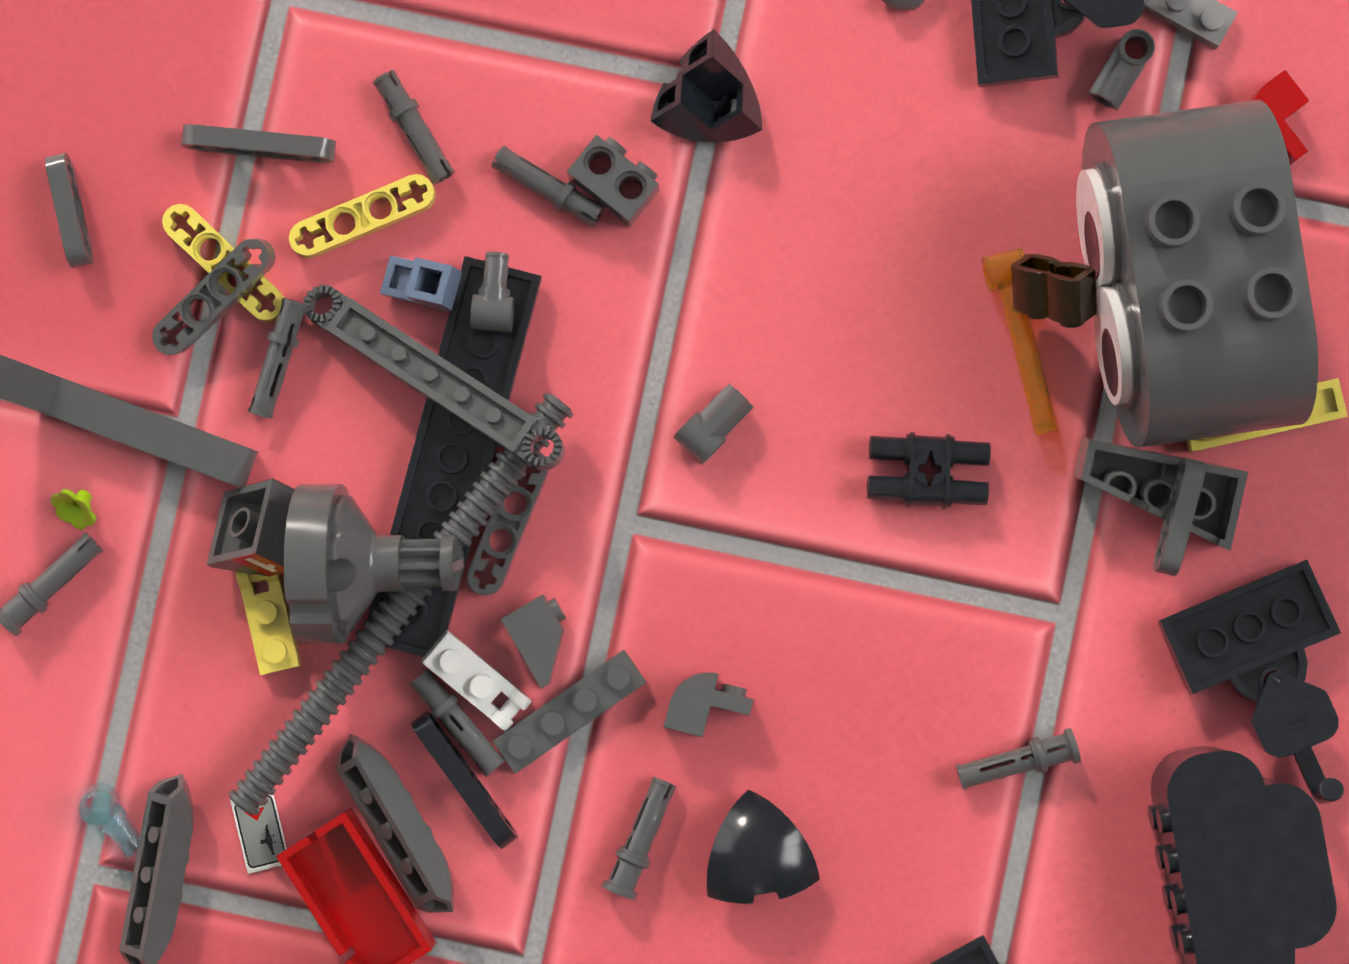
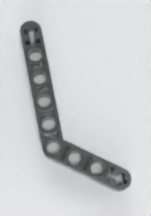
[0,355,258,488]

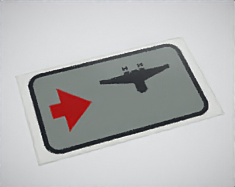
[230,794,287,874]

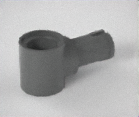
[470,252,514,332]

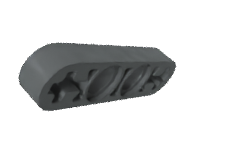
[181,124,336,163]
[152,238,276,355]
[467,454,548,595]

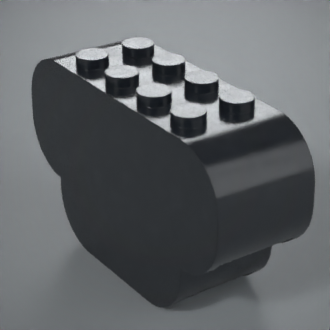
[1148,746,1337,964]

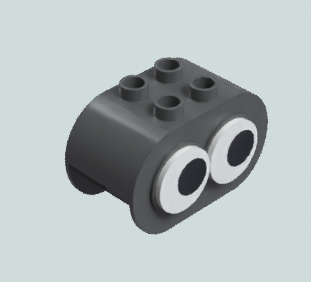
[1076,100,1318,448]

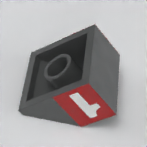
[207,478,295,577]

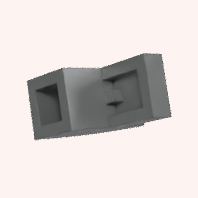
[664,672,754,737]

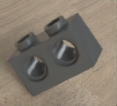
[567,135,659,227]

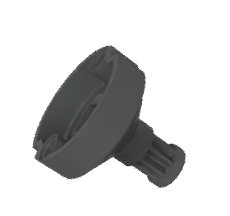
[284,484,465,644]

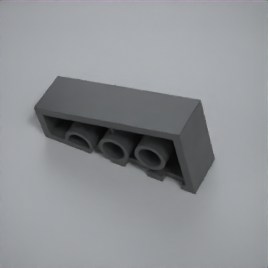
[1074,437,1248,551]

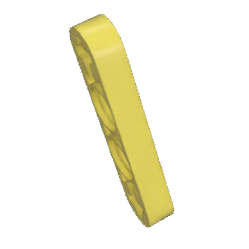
[289,174,436,258]
[162,204,285,323]

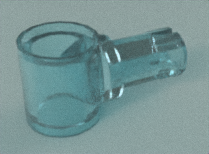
[79,783,140,858]

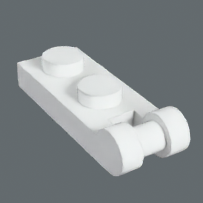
[421,629,532,732]

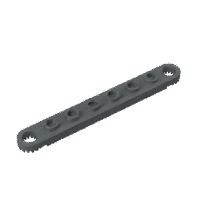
[303,285,565,470]

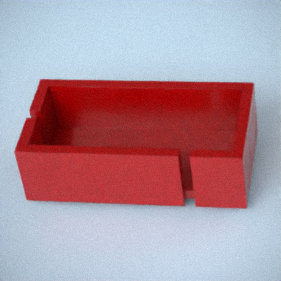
[276,808,437,964]

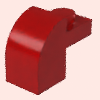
[1248,70,1309,165]

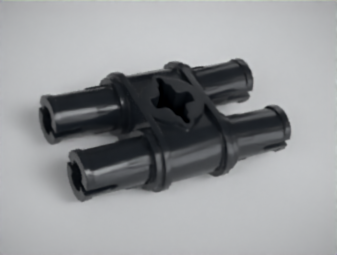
[867,432,991,509]

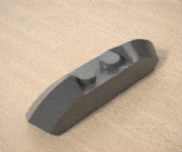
[336,734,454,913]
[119,774,194,964]

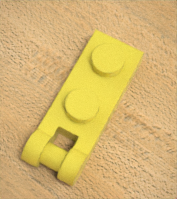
[235,571,302,675]

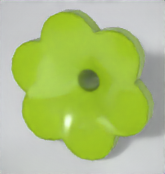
[50,489,97,530]

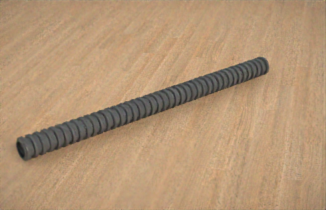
[228,393,573,815]

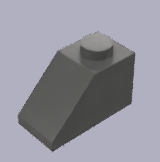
[501,595,566,689]

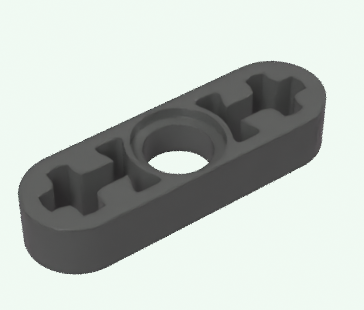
[45,153,93,268]
[1153,457,1206,576]

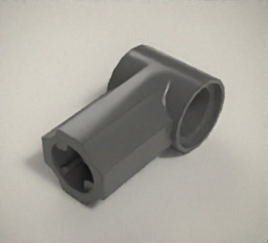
[1088,29,1155,111]
[673,384,753,465]

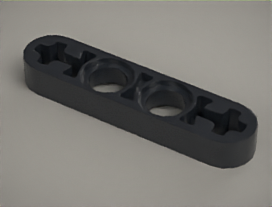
[411,711,518,849]

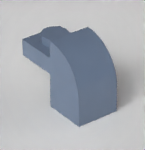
[380,255,462,312]

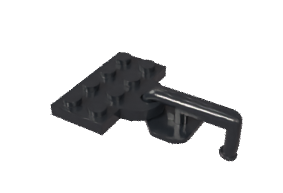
[971,0,1144,87]
[1158,560,1344,804]

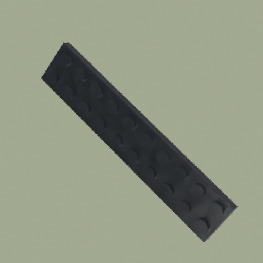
[367,256,542,657]

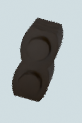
[1011,254,1097,328]

